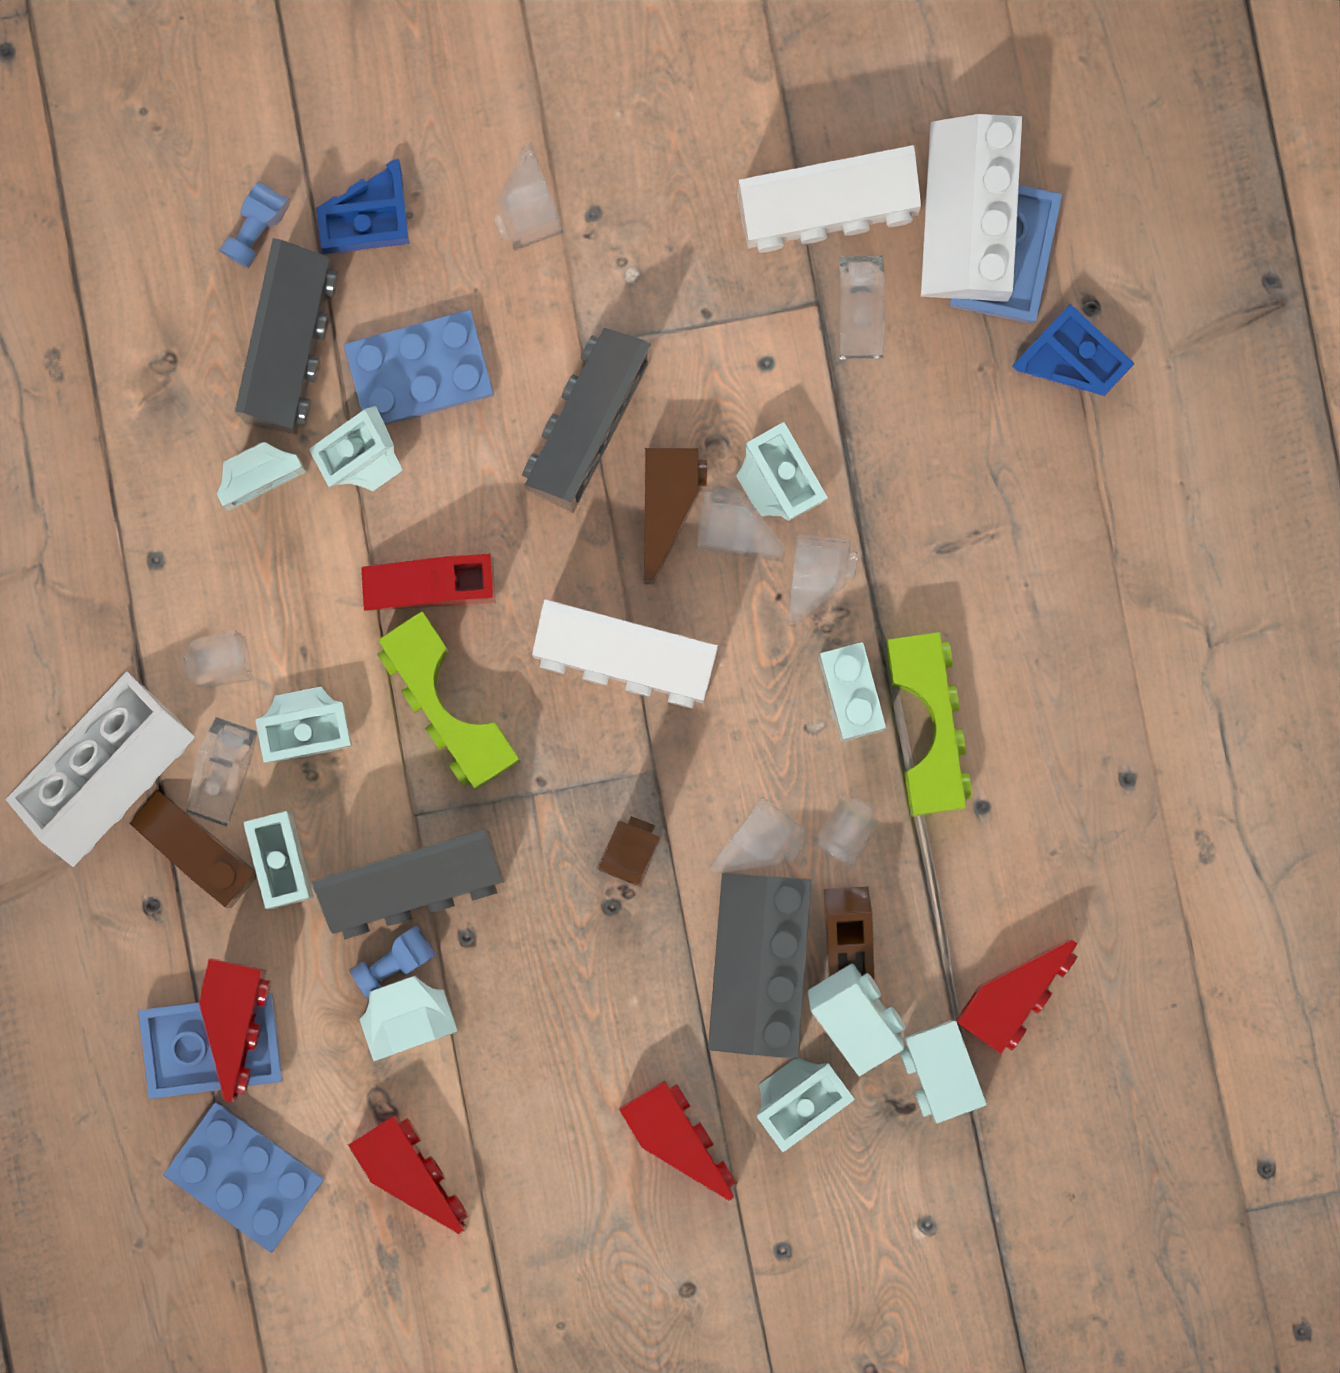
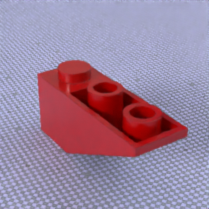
[361,554,496,611]
[955,940,1078,1054]
[199,958,271,1103]
[619,1080,737,1201]
[348,1114,469,1234]

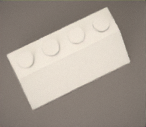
[921,114,1022,302]
[737,145,921,252]
[532,599,718,709]
[6,671,195,867]

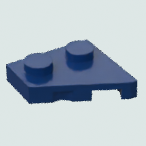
[316,159,410,255]
[1012,304,1135,396]

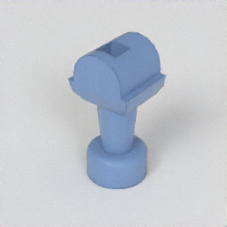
[219,182,290,269]
[349,925,437,999]

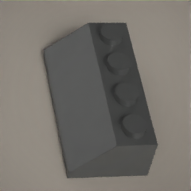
[235,238,339,435]
[522,328,652,513]
[312,829,504,940]
[708,873,812,1059]

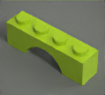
[377,611,521,790]
[885,632,972,817]

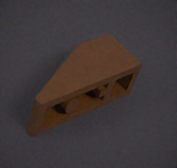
[644,448,707,585]
[129,790,257,908]
[597,816,660,887]
[824,887,875,981]

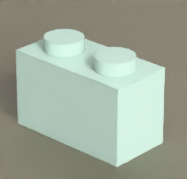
[818,642,886,742]
[243,811,314,909]
[808,963,905,1076]
[899,1020,987,1124]

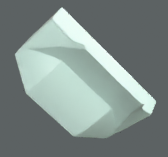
[309,406,403,492]
[736,422,828,521]
[217,442,306,511]
[255,686,352,763]
[359,976,458,1061]
[756,1057,855,1152]

